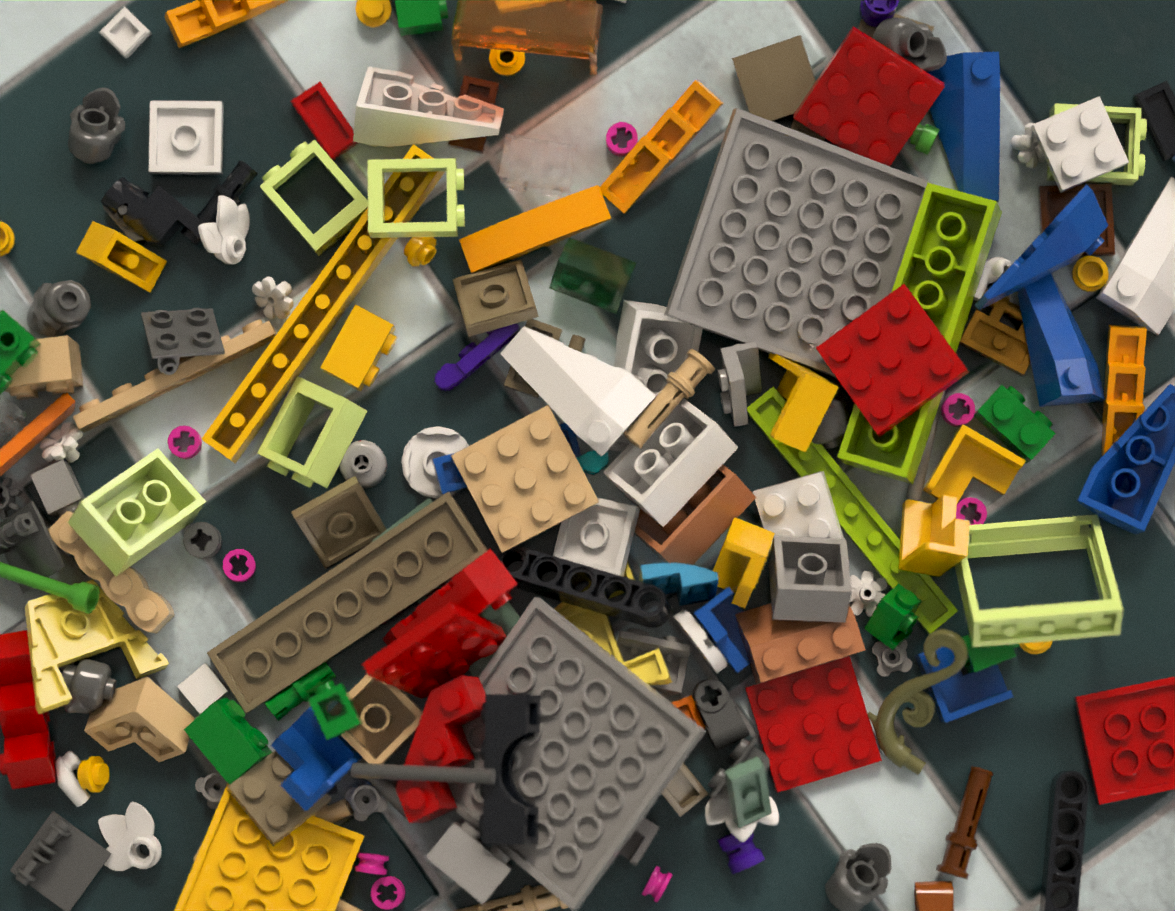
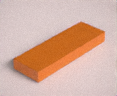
[0,393,76,477]

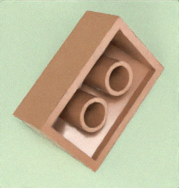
[634,464,756,565]
[735,603,865,684]

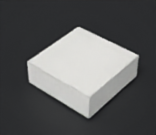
[99,7,151,59]
[177,663,229,714]

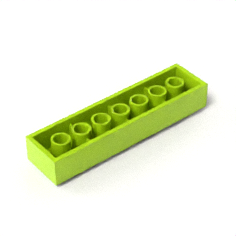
[837,183,1002,485]

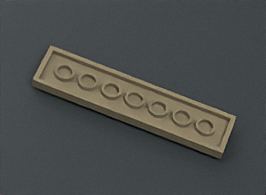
[207,492,488,714]

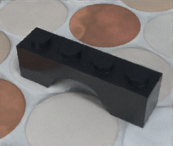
[479,694,541,845]

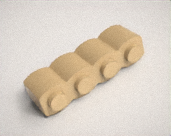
[48,511,175,634]

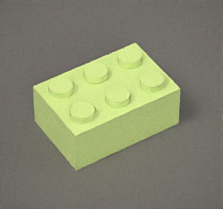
[68,448,206,577]

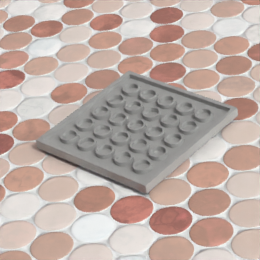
[664,108,934,378]
[447,597,706,910]

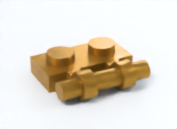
[959,289,1031,376]

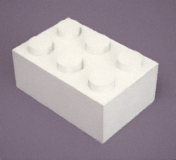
[603,398,738,527]

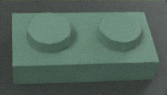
[725,756,772,828]

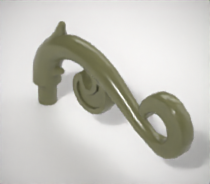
[867,629,968,775]

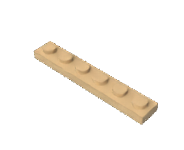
[73,319,277,433]

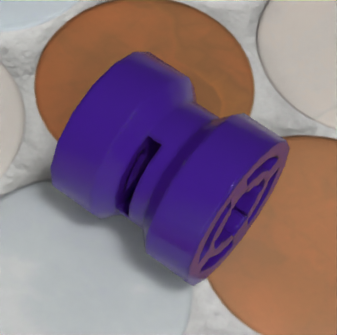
[859,0,899,27]
[717,833,765,874]

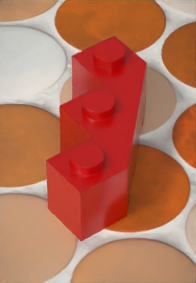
[382,549,518,646]
[0,630,56,789]
[395,676,486,823]

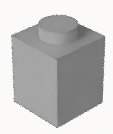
[30,459,85,517]

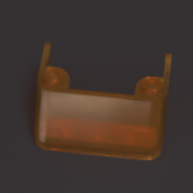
[451,0,603,75]

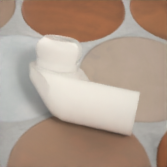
[974,257,1012,301]
[55,751,91,807]

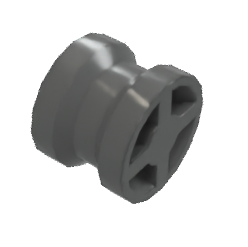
[183,522,222,559]

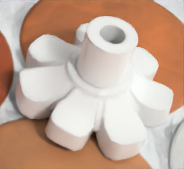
[1011,123,1046,169]
[252,277,293,320]
[40,422,83,463]
[850,571,887,617]

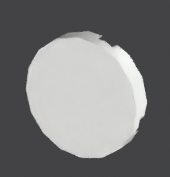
[401,426,469,499]
[673,609,728,674]

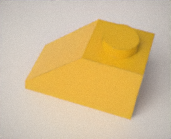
[76,221,167,292]

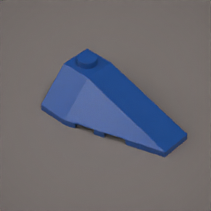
[927,52,1000,202]
[974,185,1108,310]
[1017,273,1105,407]
[1077,384,1175,535]

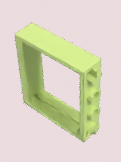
[955,514,1123,647]

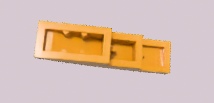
[164,0,289,48]
[600,80,724,214]
[459,185,611,273]
[1102,325,1147,456]

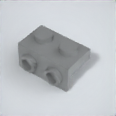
[718,342,762,427]
[617,628,691,696]

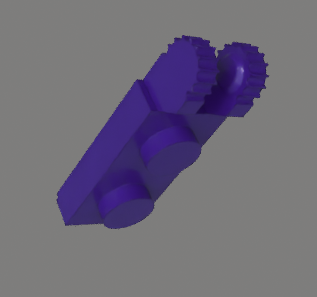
[434,323,521,392]

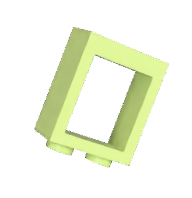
[1047,103,1147,186]
[260,139,368,256]
[367,158,465,238]
[257,376,367,488]

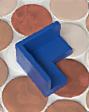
[692,587,750,674]
[914,647,1013,723]
[271,706,363,812]

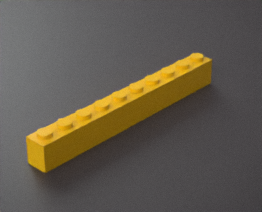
[201,144,445,464]

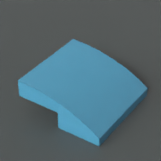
[639,563,719,606]

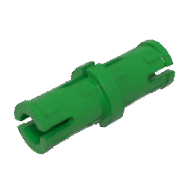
[265,662,336,721]

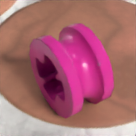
[606,122,638,157]
[941,393,975,427]
[168,425,202,459]
[956,497,987,525]
[223,549,256,582]
[354,852,389,875]
[641,865,672,903]
[371,876,406,910]

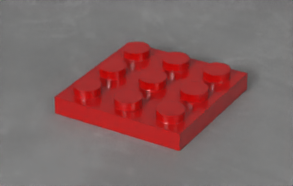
[793,26,945,166]
[816,283,969,437]
[362,602,507,699]
[745,656,882,793]
[1074,676,1175,805]

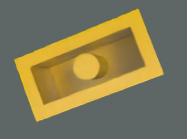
[320,304,397,392]

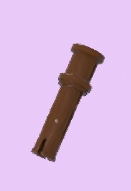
[936,766,994,880]

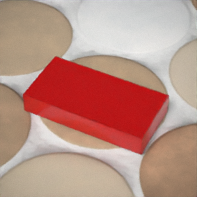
[291,81,358,160]

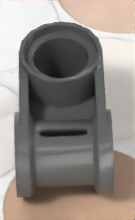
[692,679,749,751]

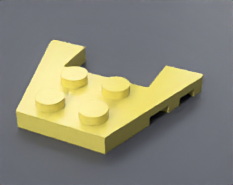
[554,561,672,686]
[24,580,169,714]

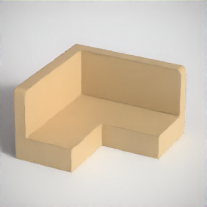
[84,677,195,762]

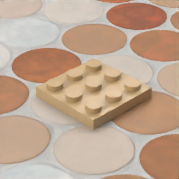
[451,405,599,553]

